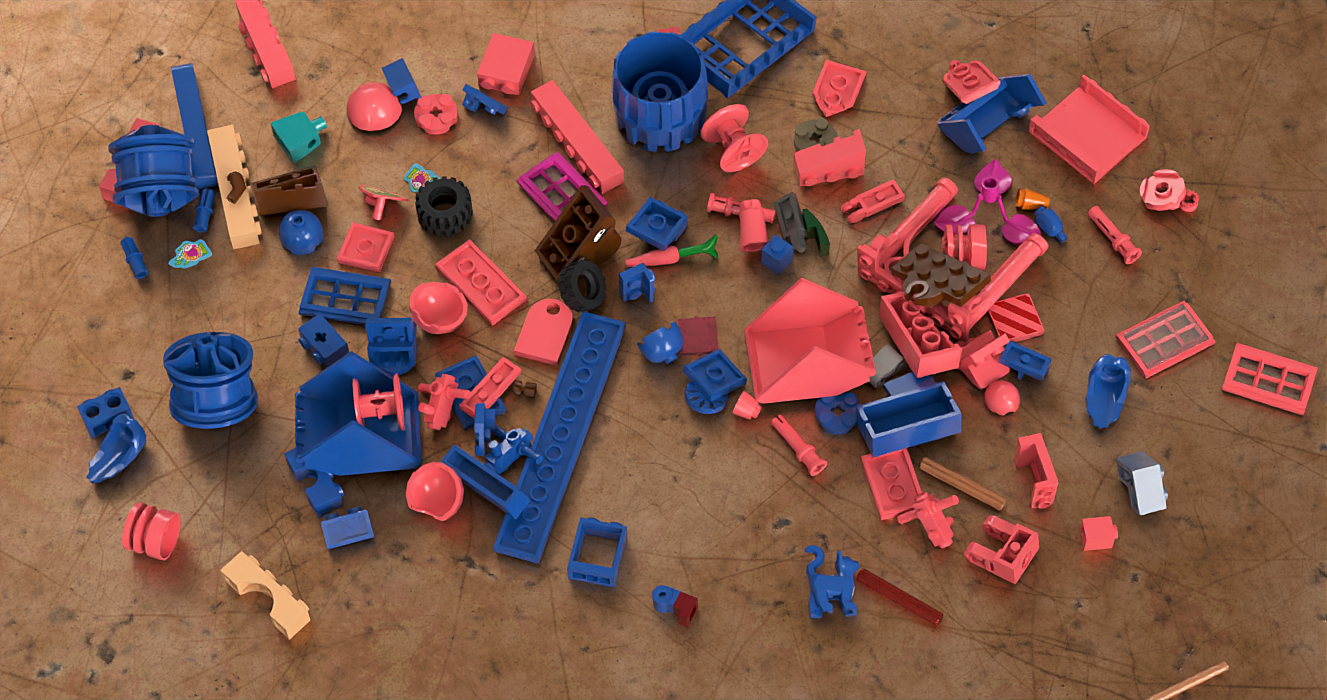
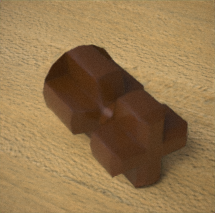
[513,380,537,397]

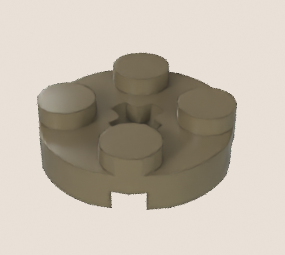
[794,118,838,151]

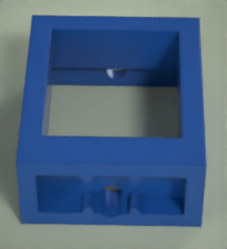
[567,517,628,588]

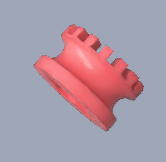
[1179,189,1199,212]

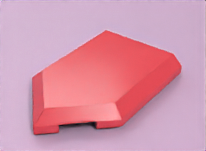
[812,60,867,117]
[942,60,1001,104]

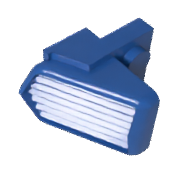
[365,317,417,377]

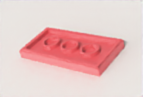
[435,239,527,326]

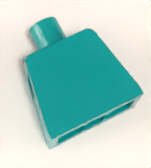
[270,112,327,164]

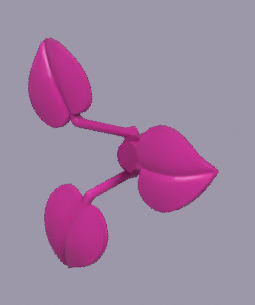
[934,159,1041,244]

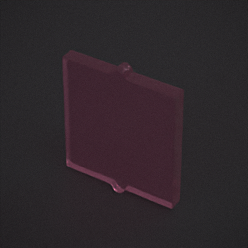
[678,316,718,356]

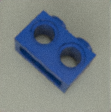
[77,387,134,438]

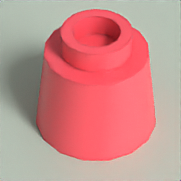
[733,391,762,420]

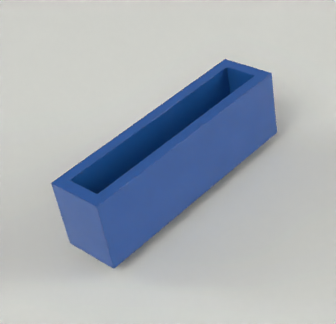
[440,444,530,519]

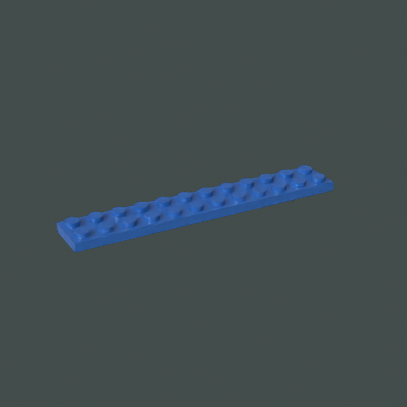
[493,311,626,564]

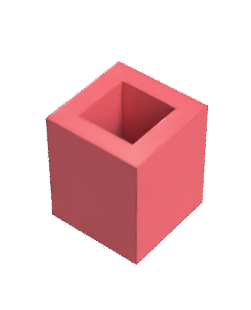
[1080,516,1118,551]

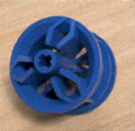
[108,125,199,217]
[163,332,258,429]

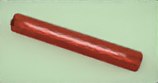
[857,568,943,626]

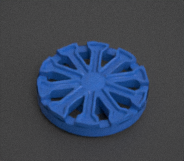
[685,382,728,414]

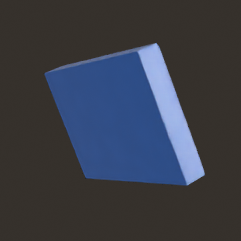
[435,355,506,431]

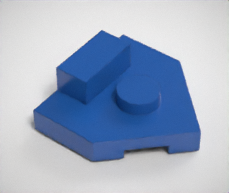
[474,403,497,456]

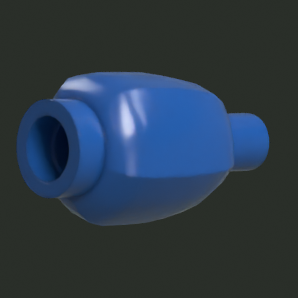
[1034,206,1068,243]

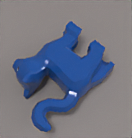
[805,545,859,618]

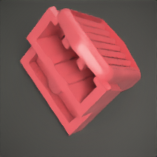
[955,330,1010,389]

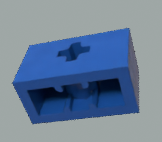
[298,313,349,368]

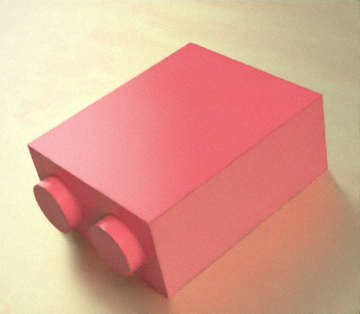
[477,33,535,96]

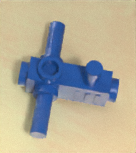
[484,424,543,475]

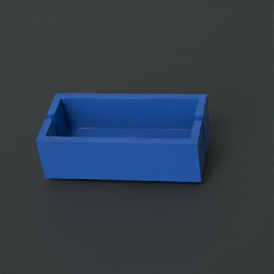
[856,381,961,457]

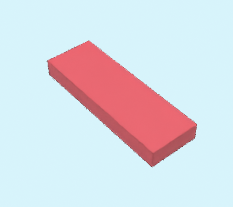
[459,357,521,419]

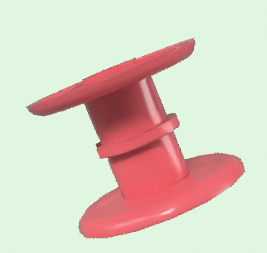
[701,104,768,172]
[353,373,405,431]

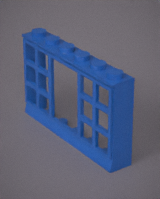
[680,0,816,98]

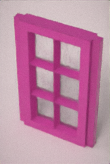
[517,152,608,222]

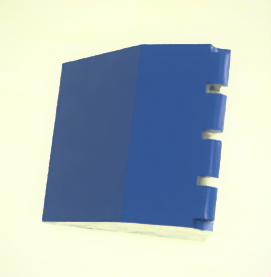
[295,351,421,476]

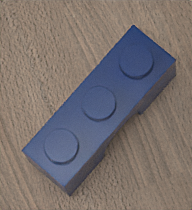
[284,446,344,518]

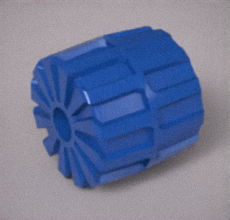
[611,31,708,152]

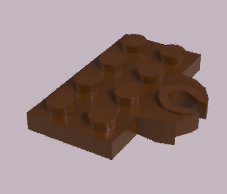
[891,243,991,309]

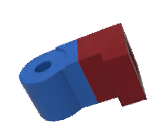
[652,585,698,627]

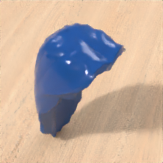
[1086,354,1131,429]
[86,413,146,483]

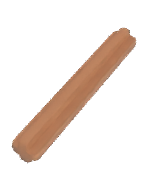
[920,457,1006,510]

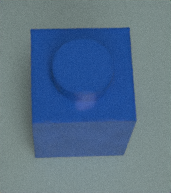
[761,235,793,276]

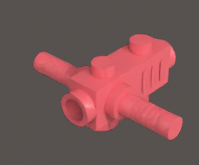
[418,374,471,431]
[897,491,959,548]

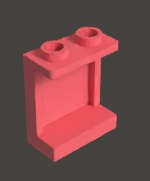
[1014,433,1058,509]

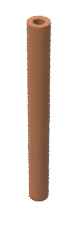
[1144,661,1229,700]

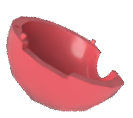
[347,81,402,131]
[410,282,468,335]
[406,461,464,521]

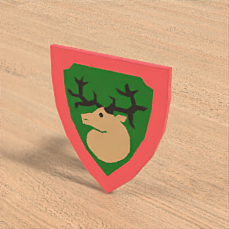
[359,184,409,220]

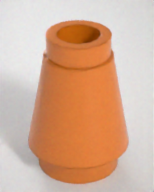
[1015,188,1050,210]

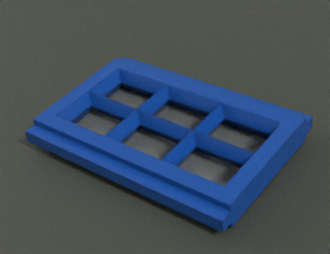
[299,267,391,325]

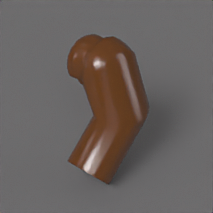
[226,171,246,204]

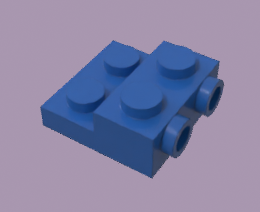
[626,197,688,251]

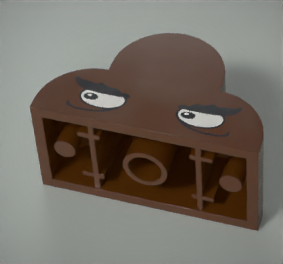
[534,185,622,282]

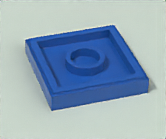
[682,349,747,402]

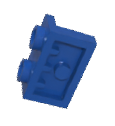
[619,263,656,303]
[321,506,374,549]

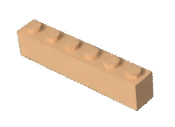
[207,125,262,250]

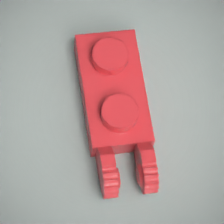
[841,180,905,224]

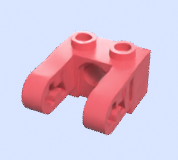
[964,515,1039,584]

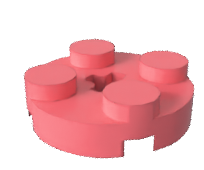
[414,94,458,135]
[1140,169,1186,211]

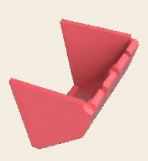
[744,278,876,403]

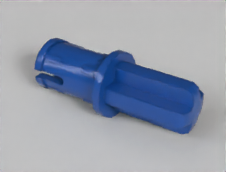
[193,189,215,232]
[120,237,149,279]

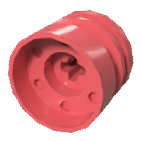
[941,224,987,271]
[122,502,181,561]

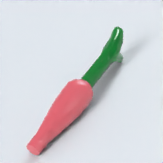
[625,234,718,268]

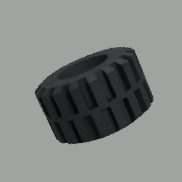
[415,176,473,237]

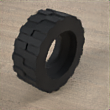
[558,260,606,312]

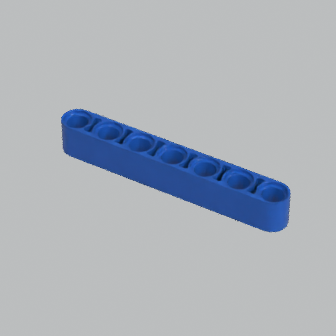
[171,63,219,190]

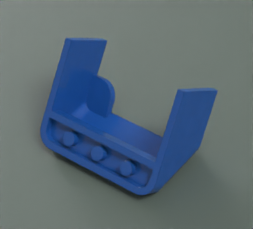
[937,74,1047,154]

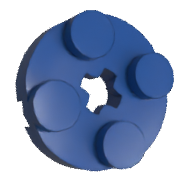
[815,391,860,435]

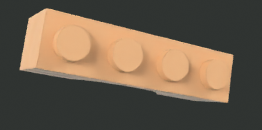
[220,551,310,640]

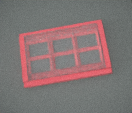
[1115,300,1215,378]
[1222,343,1318,415]

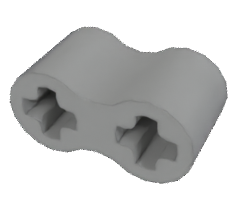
[868,345,906,389]

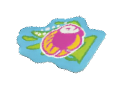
[403,163,440,192]
[168,239,212,269]

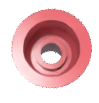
[739,199,769,252]

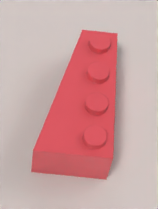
[235,0,296,89]
[878,292,962,378]

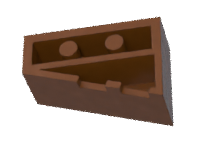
[251,165,328,215]

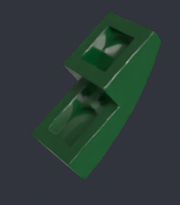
[802,209,830,257]

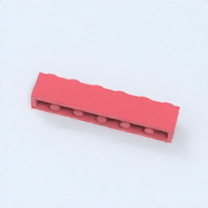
[530,80,624,194]

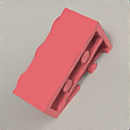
[793,129,866,187]

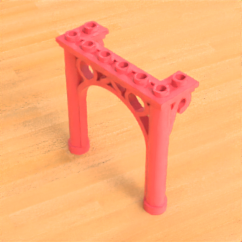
[857,177,1048,343]

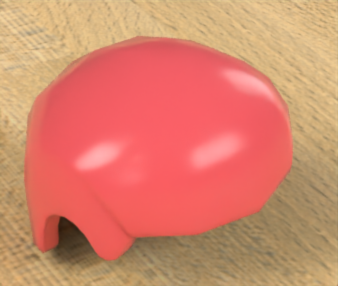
[984,380,1021,416]

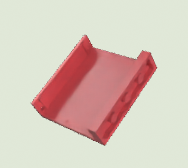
[1029,75,1150,184]

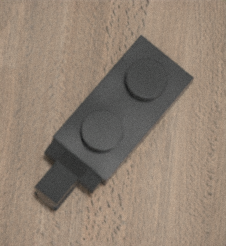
[774,192,808,253]

